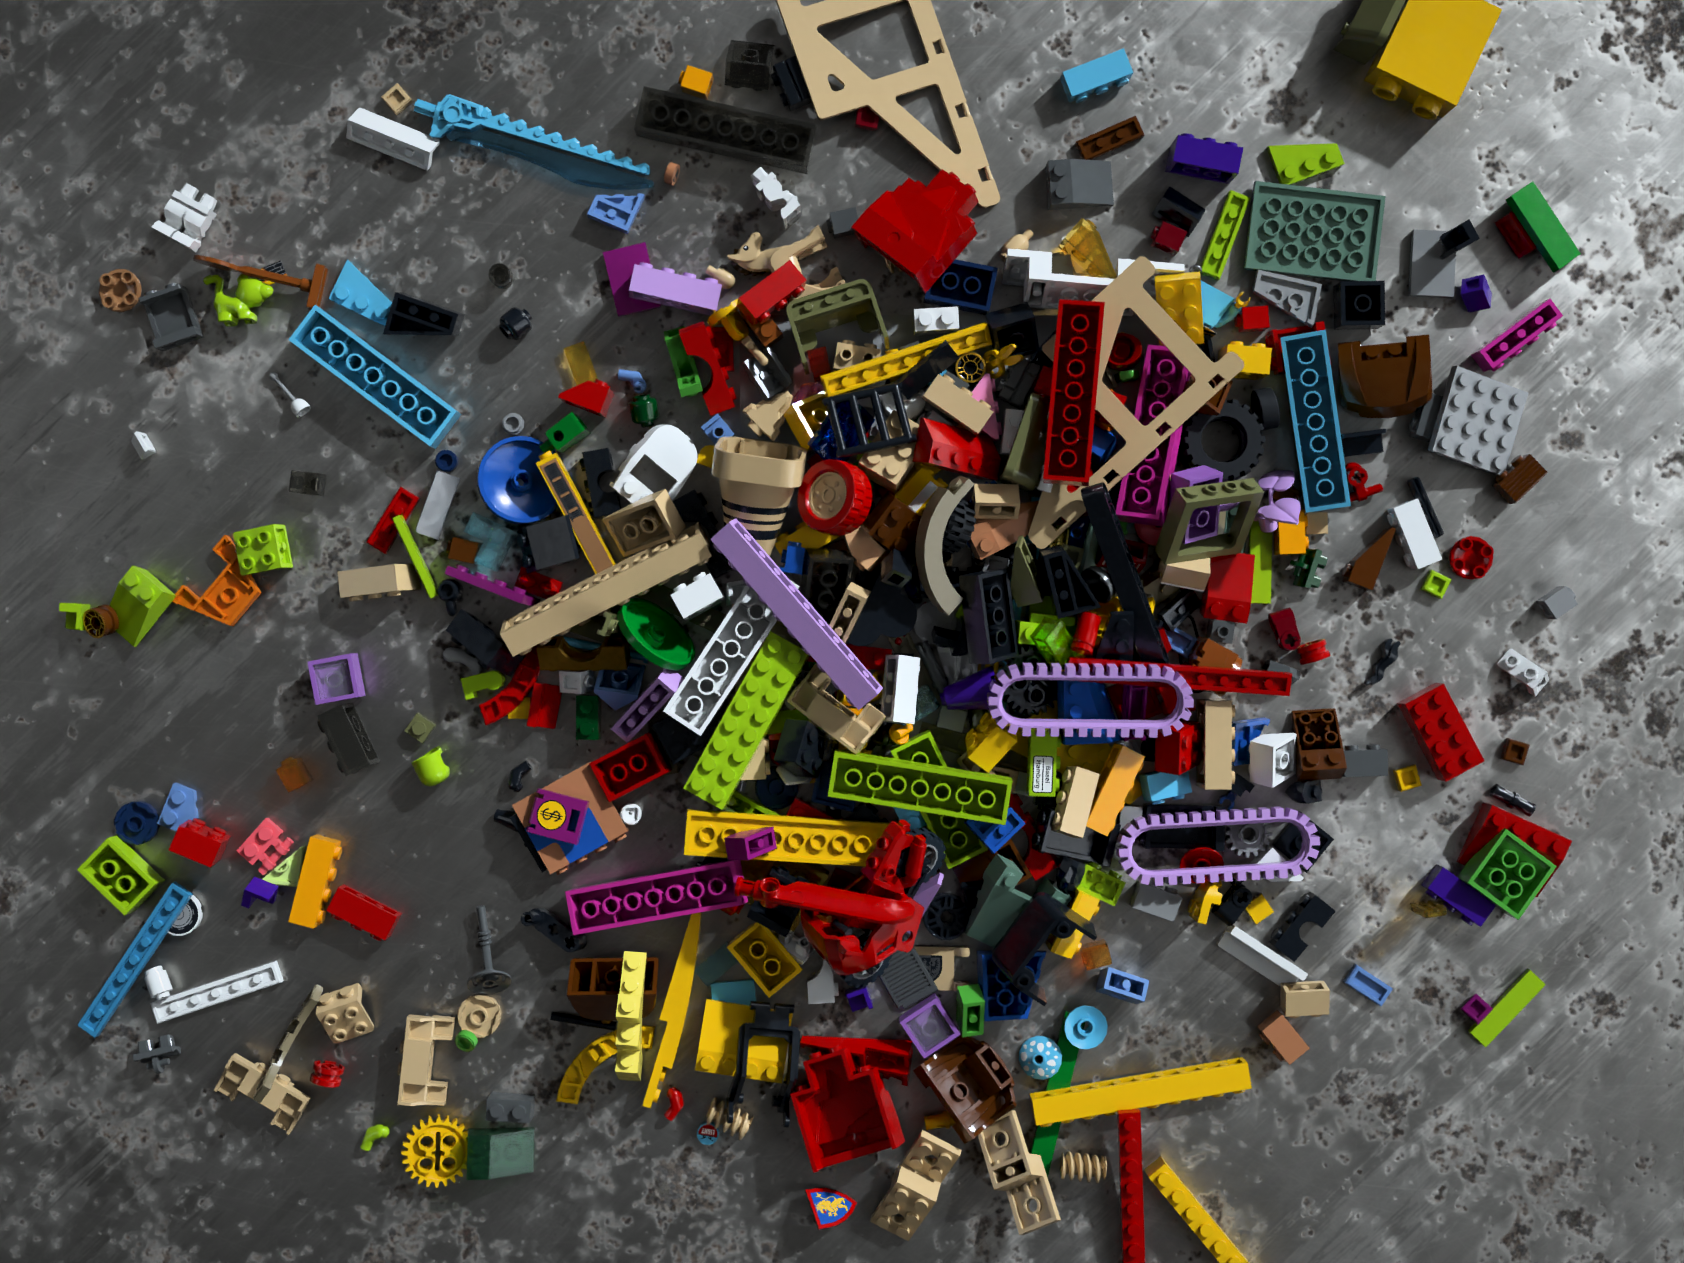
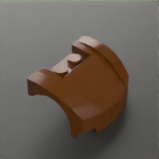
[1338,335,1432,418]
[913,1035,1017,1144]

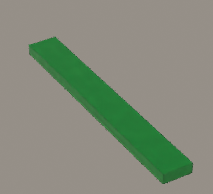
[1030,1010,1085,1178]

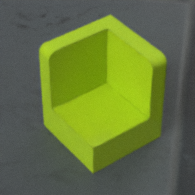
[59,603,90,630]

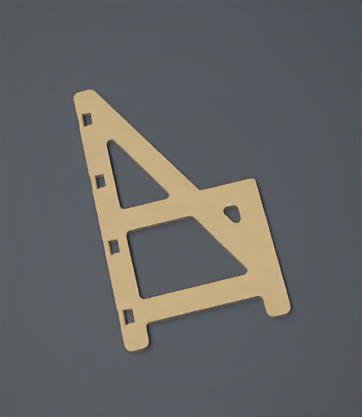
[776,0,1000,208]
[1028,256,1244,549]

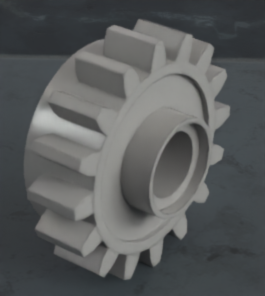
[1225,811,1272,858]

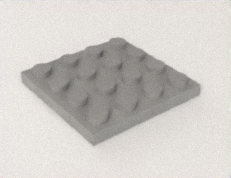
[1427,366,1528,476]

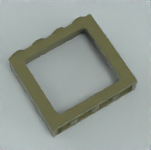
[1155,478,1264,565]

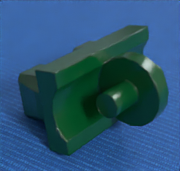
[1290,548,1328,589]

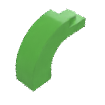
[663,326,703,397]

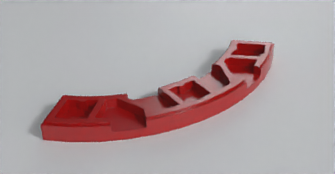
[479,644,541,726]

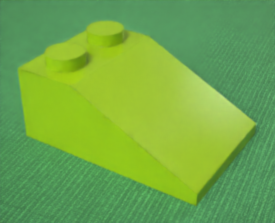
[109,565,176,647]

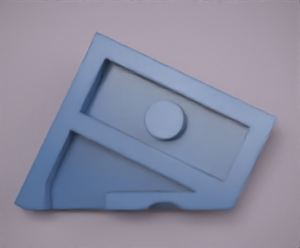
[587,193,645,234]

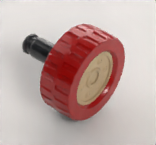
[797,459,875,536]

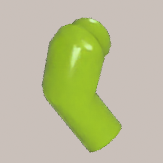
[360,1124,389,1151]

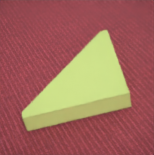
[262,846,306,887]

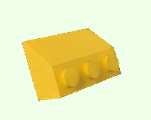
[1045,888,1101,959]
[727,922,803,998]

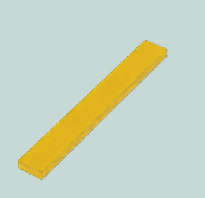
[820,322,992,398]

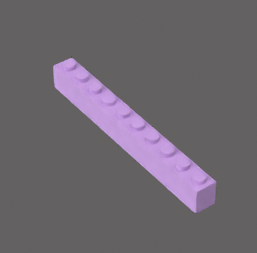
[711,518,883,710]

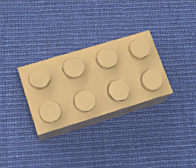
[1196,699,1235,790]

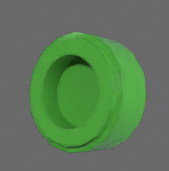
[455,1030,478,1052]

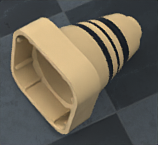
[711,436,807,557]

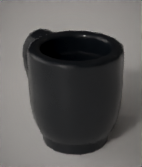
[437,579,463,617]

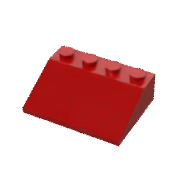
[1456,802,1572,897]

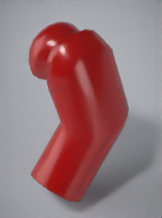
[664,1087,684,1121]

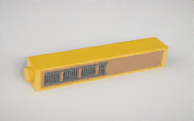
[536,451,617,574]

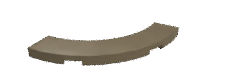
[253,984,324,1103]

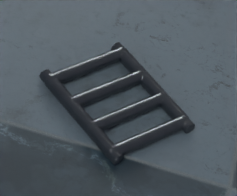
[822,382,917,458]

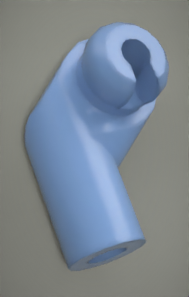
[618,369,647,394]

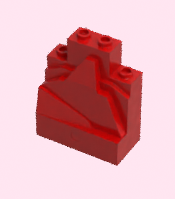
[851,169,978,293]
[790,1045,905,1173]

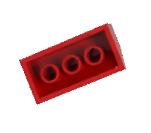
[912,418,1001,481]

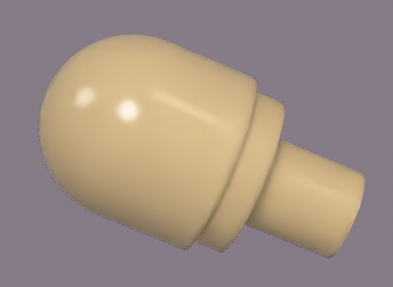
[705,265,735,289]

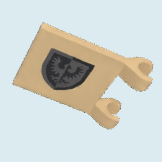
[914,946,970,991]

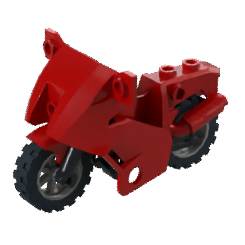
[801,820,946,988]

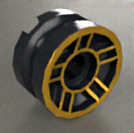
[954,352,986,385]

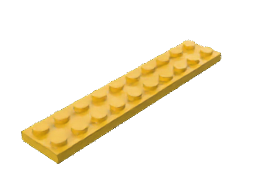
[683,809,889,866]

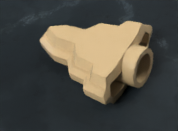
[742,391,793,442]

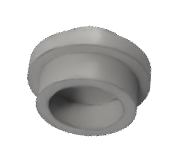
[502,413,525,435]

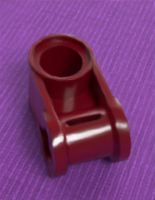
[1268,607,1301,651]

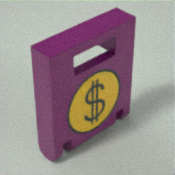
[526,788,590,845]

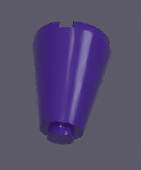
[940,666,996,710]

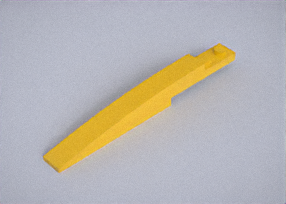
[642,912,702,1109]

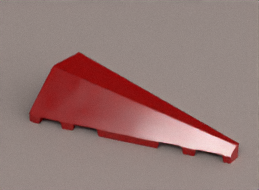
[800,1036,913,1086]

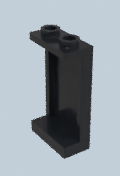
[1139,803,1226,851]
[1031,806,1121,867]

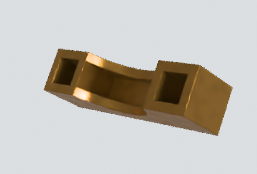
[537,635,631,672]

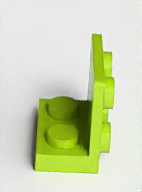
[233,524,293,575]

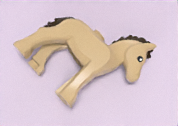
[727,225,845,303]

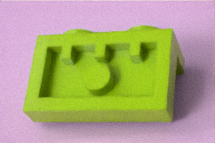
[1077,861,1126,906]

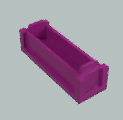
[1121,684,1148,742]

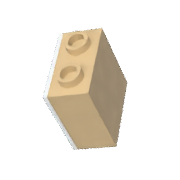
[1158,556,1210,592]

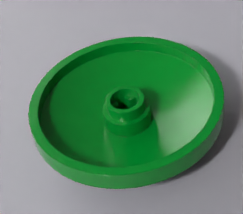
[617,598,695,671]

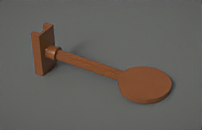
[193,255,329,310]

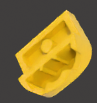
[1188,880,1223,924]

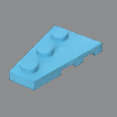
[328,260,392,326]

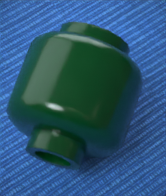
[629,394,660,428]

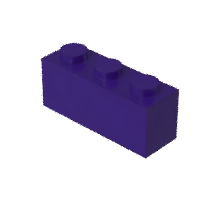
[1421,864,1496,927]

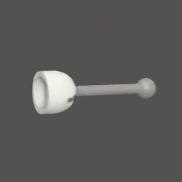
[269,372,311,418]

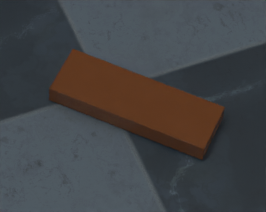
[1075,116,1145,160]

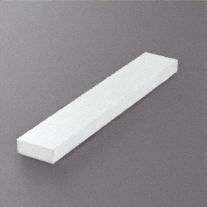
[150,960,284,1024]

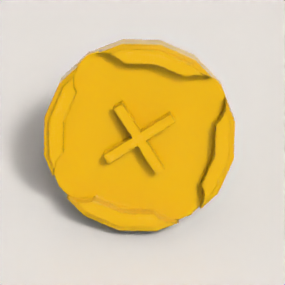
[707,299,749,341]

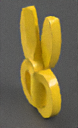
[983,344,1024,379]

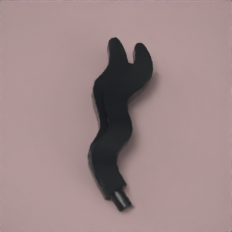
[1364,639,1401,686]

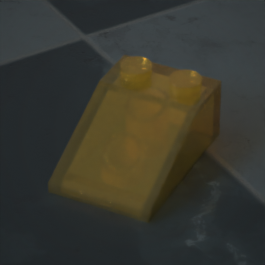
[1059,218,1117,279]

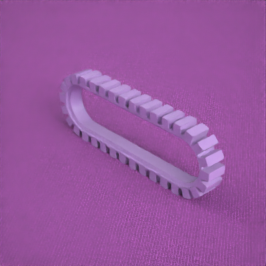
[987,663,1194,738]
[1116,806,1320,886]

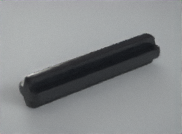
[1407,477,1444,538]

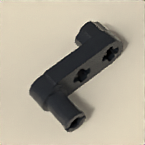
[521,908,587,952]

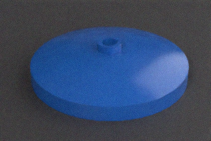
[477,436,558,524]

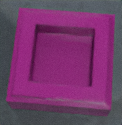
[1461,994,1493,1025]

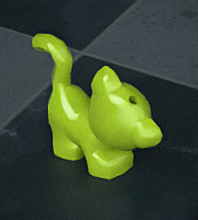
[203,273,274,327]

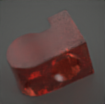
[807,346,831,383]

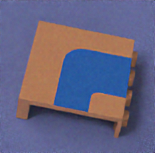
[512,761,629,875]

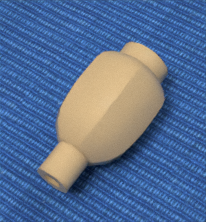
[1000,229,1034,262]

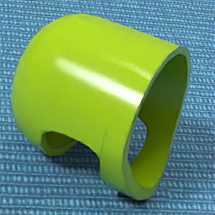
[411,746,450,787]

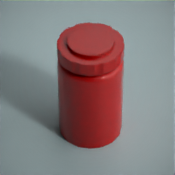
[1070,612,1102,655]

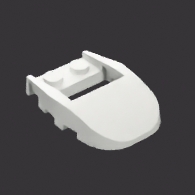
[609,424,697,504]

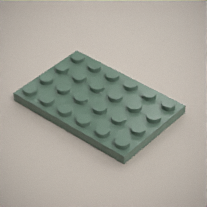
[1244,181,1386,281]

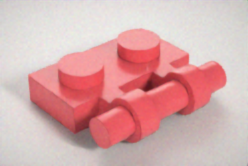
[236,818,294,875]

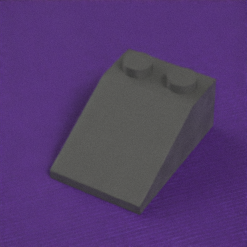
[1045,159,1114,210]

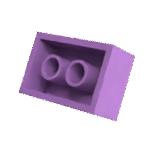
[1168,465,1223,544]

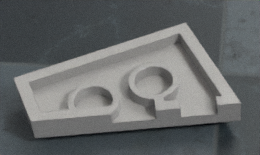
[1252,270,1322,328]

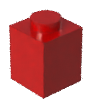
[1234,305,1270,333]

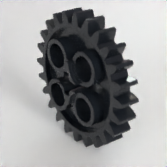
[999,644,1059,715]

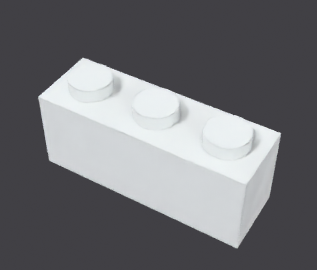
[1387,498,1442,570]
[881,655,920,724]

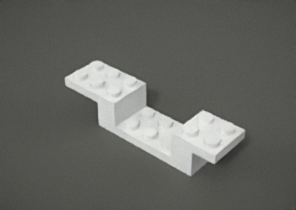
[1002,249,1185,316]

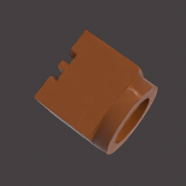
[1182,636,1242,697]

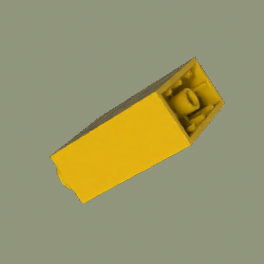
[1364,0,1502,120]

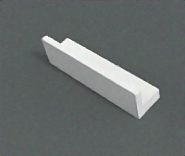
[346,108,440,171]
[1217,925,1308,986]

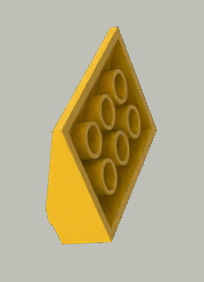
[695,999,793,1084]

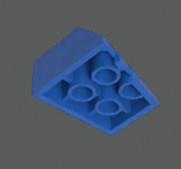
[1057,680,1123,745]
[977,950,1047,1021]

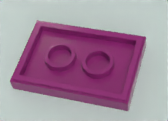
[603,242,661,317]

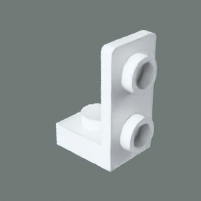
[1497,649,1549,697]

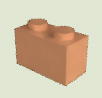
[1257,1010,1310,1065]

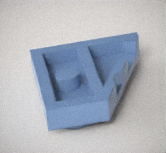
[157,783,199,832]

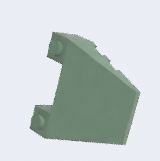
[965,854,1072,947]

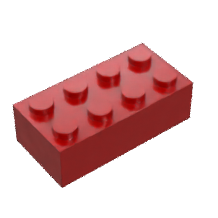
[1397,683,1485,782]

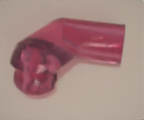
[792,382,823,403]

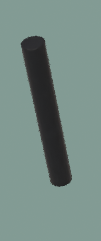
[550,1012,617,1031]

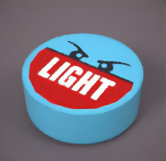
[697,1121,719,1145]

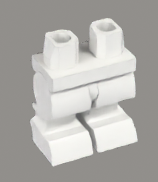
[751,167,802,230]
[152,183,217,253]

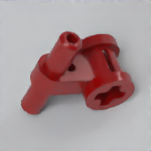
[1345,462,1383,502]

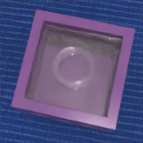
[307,653,366,705]
[899,993,961,1059]

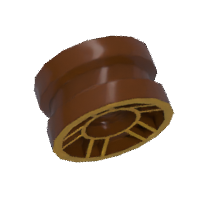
[83,604,119,638]

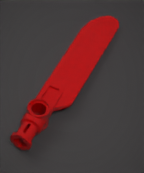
[734,877,915,925]

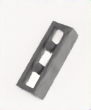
[415,470,460,540]

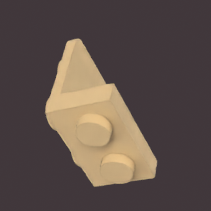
[316,983,374,1044]

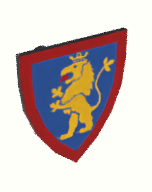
[805,1188,857,1230]

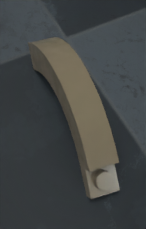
[915,476,974,616]

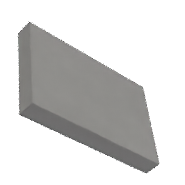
[1408,229,1456,298]

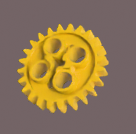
[401,1114,474,1188]

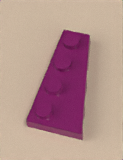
[444,564,541,606]

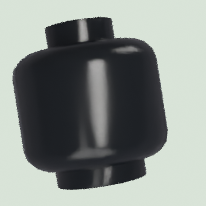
[499,307,532,340]

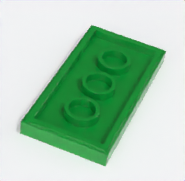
[1505,181,1581,273]

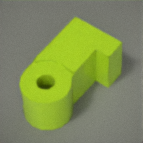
[461,671,505,700]

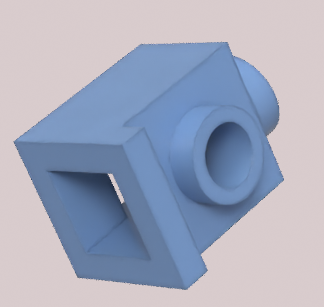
[701,413,735,445]

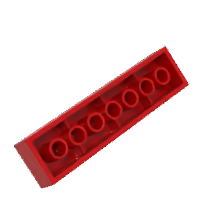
[1043,299,1105,487]

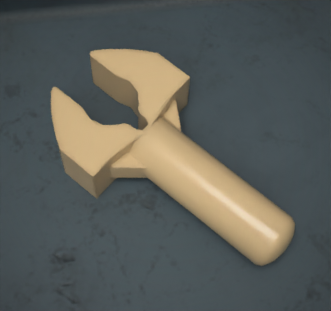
[741,335,768,366]

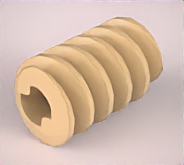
[705,1097,754,1140]
[1060,1151,1107,1184]

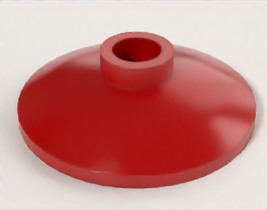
[1180,847,1224,884]

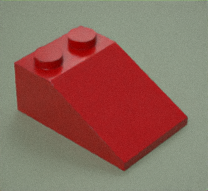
[1199,553,1255,624]

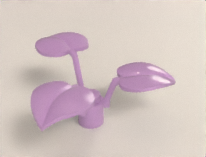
[1220,470,1301,533]

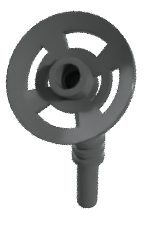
[467,905,512,994]

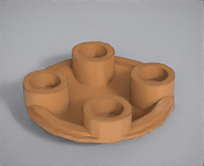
[99,269,142,312]

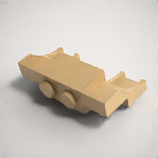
[787,664,887,754]
[397,1014,455,1106]
[214,1053,311,1135]

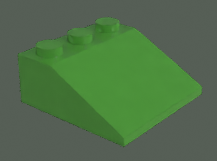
[1457,828,1557,920]

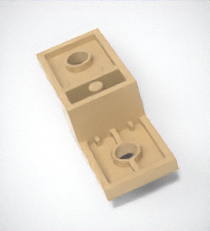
[978,1110,1061,1235]
[870,1130,961,1241]

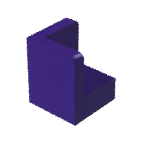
[1461,274,1492,312]
[241,876,279,909]
[845,985,873,1012]

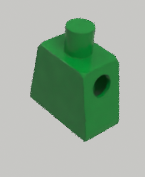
[539,412,591,453]

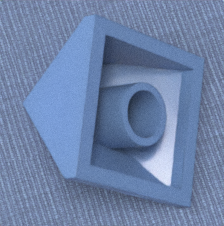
[594,663,646,711]

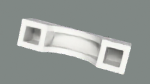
[804,933,839,1004]

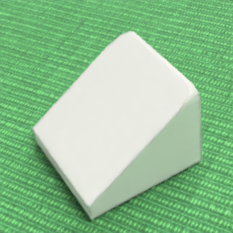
[131,431,156,460]

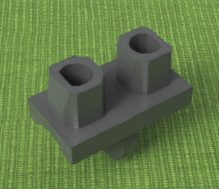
[133,1034,181,1074]

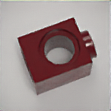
[1150,221,1187,256]

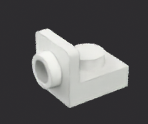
[559,670,595,694]

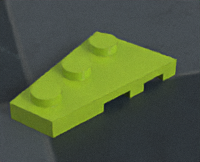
[1266,143,1345,185]

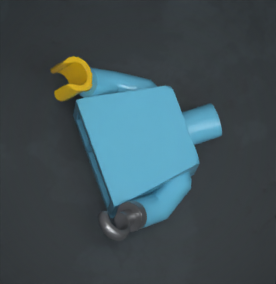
[1189,265,1250,329]

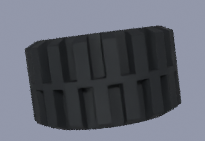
[922,499,976,554]

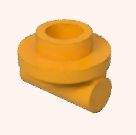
[889,724,913,745]

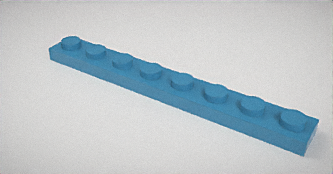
[78,881,193,1038]

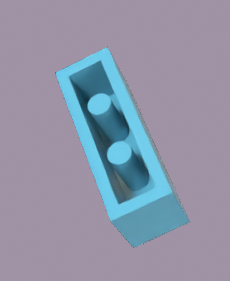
[1060,48,1133,103]

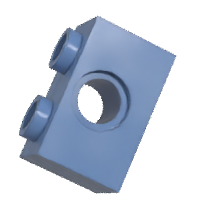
[1095,967,1149,1004]

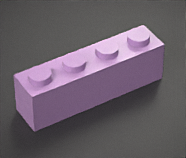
[611,668,684,743]

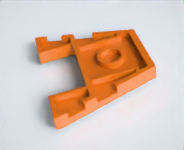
[172,535,261,626]

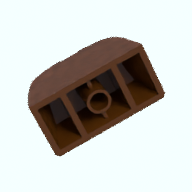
[567,957,659,1024]

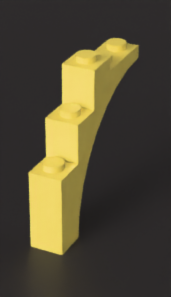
[615,951,647,1082]

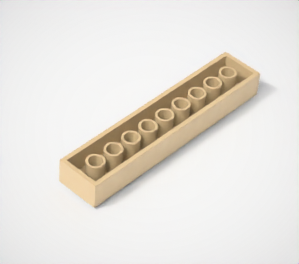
[500,522,712,657]

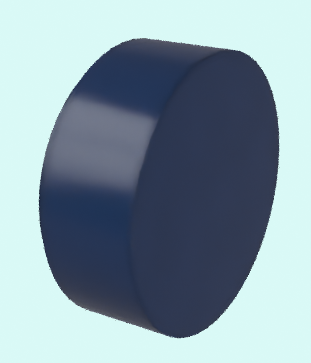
[435,450,459,472]

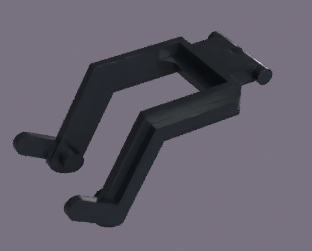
[726,1001,800,1128]

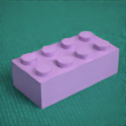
[629,262,722,316]

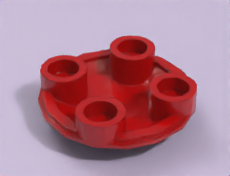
[1449,536,1494,580]

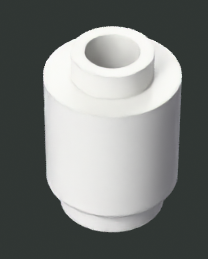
[144,966,173,1001]

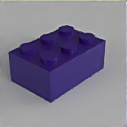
[1165,133,1243,184]

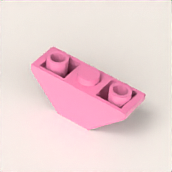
[972,373,1002,441]

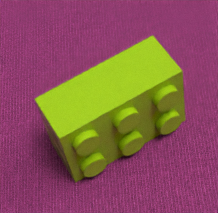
[77,835,165,916]

